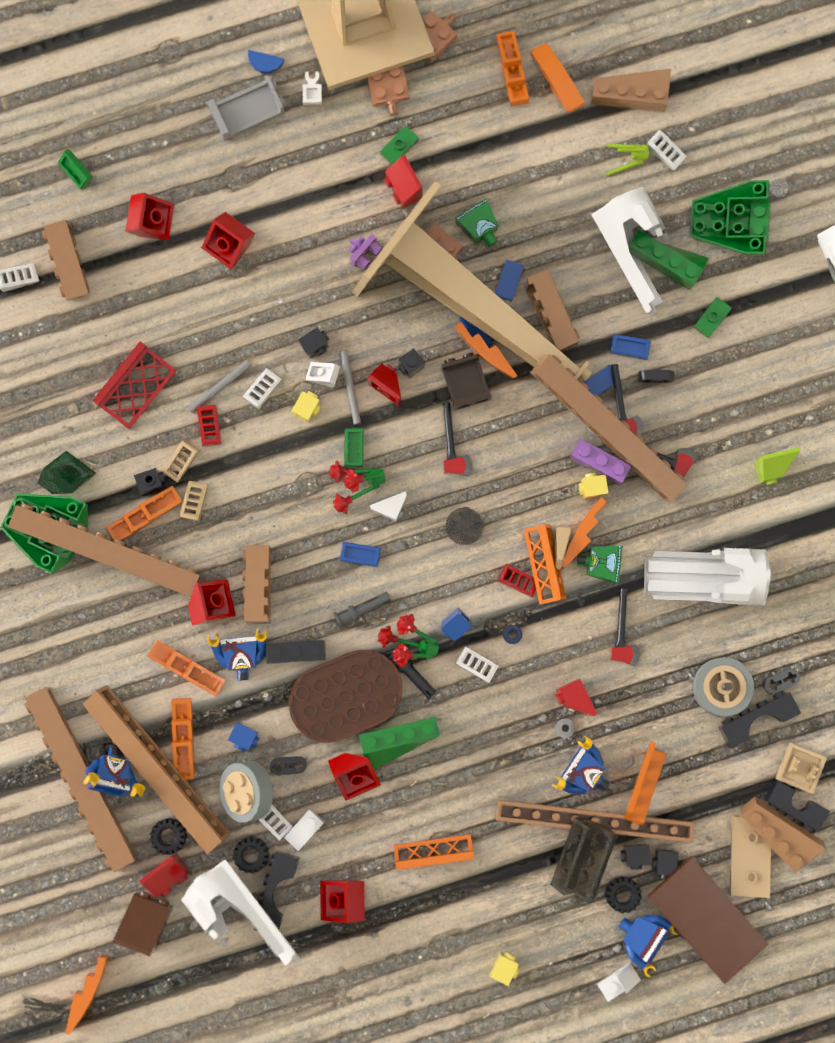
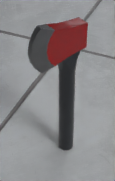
[611,364,644,436]
[443,402,472,476]
[657,448,698,477]
[610,589,640,666]

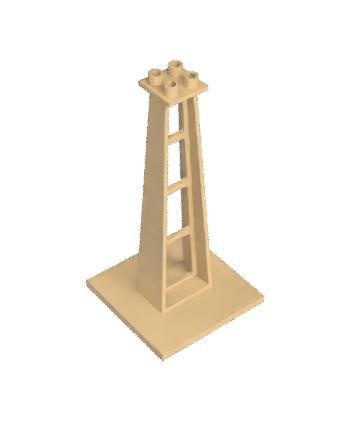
[296,0,435,90]
[352,181,592,382]

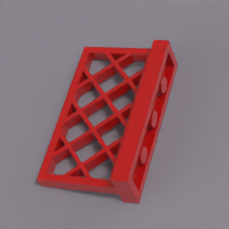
[92,341,177,429]

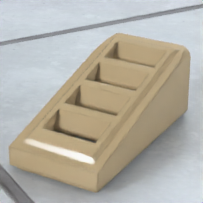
[162,440,200,483]
[179,481,208,522]
[555,527,572,570]

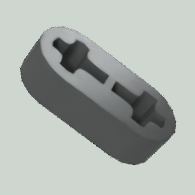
[763,669,800,694]

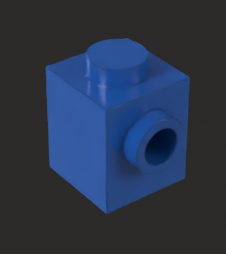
[441,607,472,642]
[228,722,260,752]

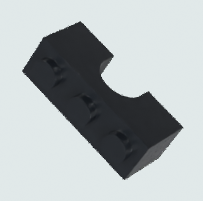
[266,640,326,664]
[763,780,830,832]

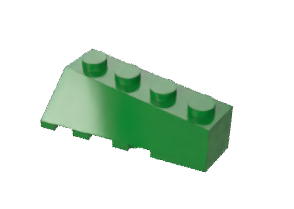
[628,230,709,290]
[359,717,440,770]

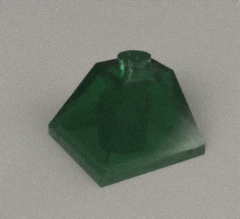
[37,451,96,494]

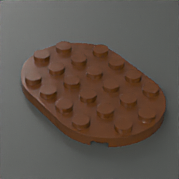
[289,650,402,743]

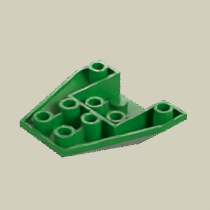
[690,180,771,255]
[0,493,88,574]

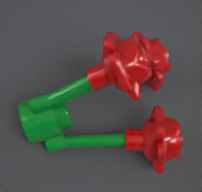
[329,461,386,515]
[377,614,439,667]

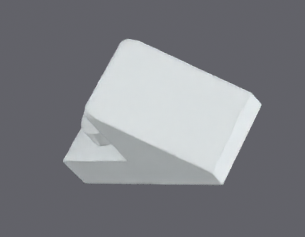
[305,362,340,388]
[597,963,640,1002]

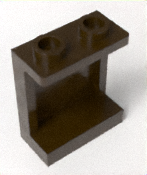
[442,353,492,411]

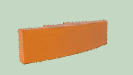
[496,31,529,107]
[530,42,585,113]
[453,322,517,379]
[106,486,182,541]
[561,497,607,569]
[147,640,226,697]
[171,698,195,780]
[65,954,110,1034]

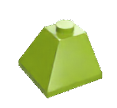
[754,447,800,485]

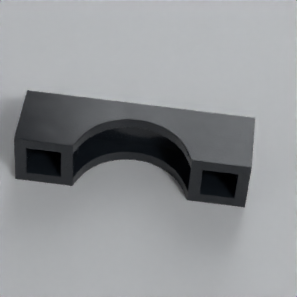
[718,691,801,748]
[254,851,300,931]

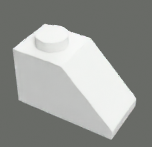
[284,809,325,851]

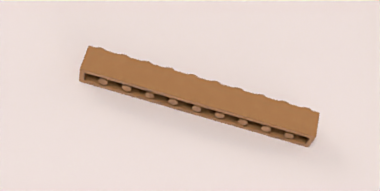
[530,355,687,502]
[8,504,200,597]
[83,685,231,854]
[25,687,138,872]
[495,799,695,843]

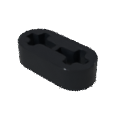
[638,370,674,383]
[270,756,307,775]

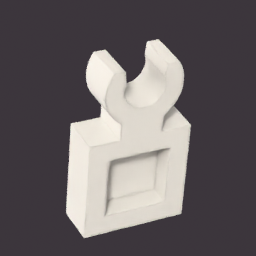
[303,72,322,105]

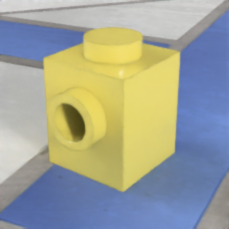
[292,391,321,423]
[578,473,608,499]
[490,952,520,986]

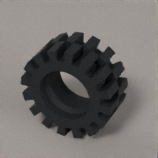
[150,818,187,855]
[233,837,269,874]
[605,876,642,913]

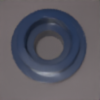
[503,625,522,644]

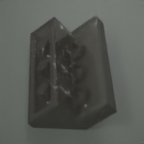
[550,817,618,904]

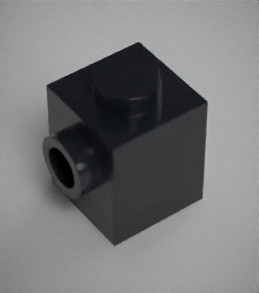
[298,327,329,359]
[398,348,425,379]
[134,468,166,496]
[620,843,651,870]
[651,849,678,879]

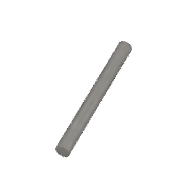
[339,350,361,425]
[188,360,251,414]

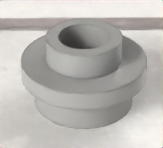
[555,719,575,738]

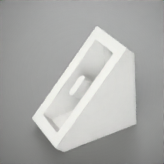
[370,491,407,522]

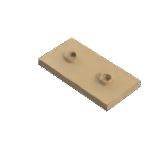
[730,816,771,898]

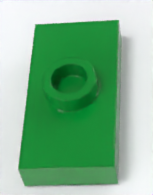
[380,126,419,165]
[58,149,93,190]
[694,297,732,338]
[344,428,364,467]

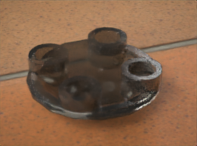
[445,507,484,545]

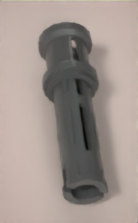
[333,591,392,629]

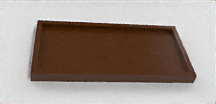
[647,856,768,984]

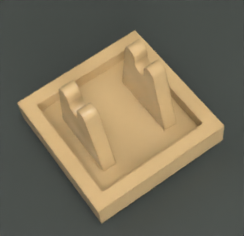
[775,743,827,794]

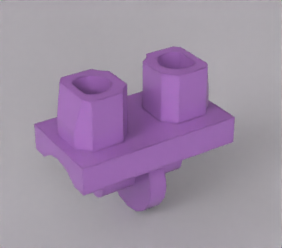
[349,234,382,270]

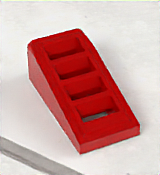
[197,405,222,446]
[497,564,536,598]

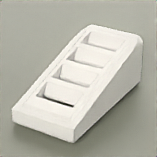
[647,130,687,171]
[0,263,40,292]
[243,368,282,409]
[456,647,498,683]
[258,805,293,841]

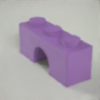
[569,439,631,486]

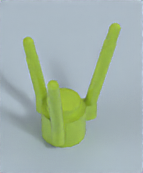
[607,144,649,176]

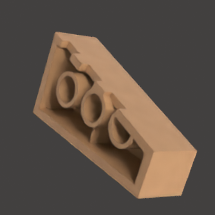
[591,69,671,112]
[42,220,91,300]
[525,269,580,352]
[242,545,271,624]
[740,796,826,873]

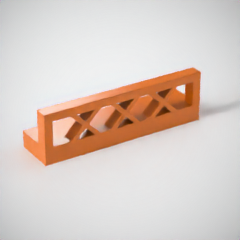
[524,524,567,604]
[624,741,666,826]
[393,834,474,870]

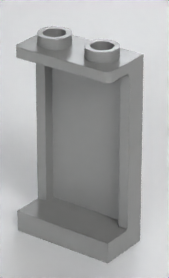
[207,75,286,141]

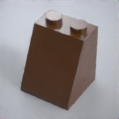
[112,891,173,957]

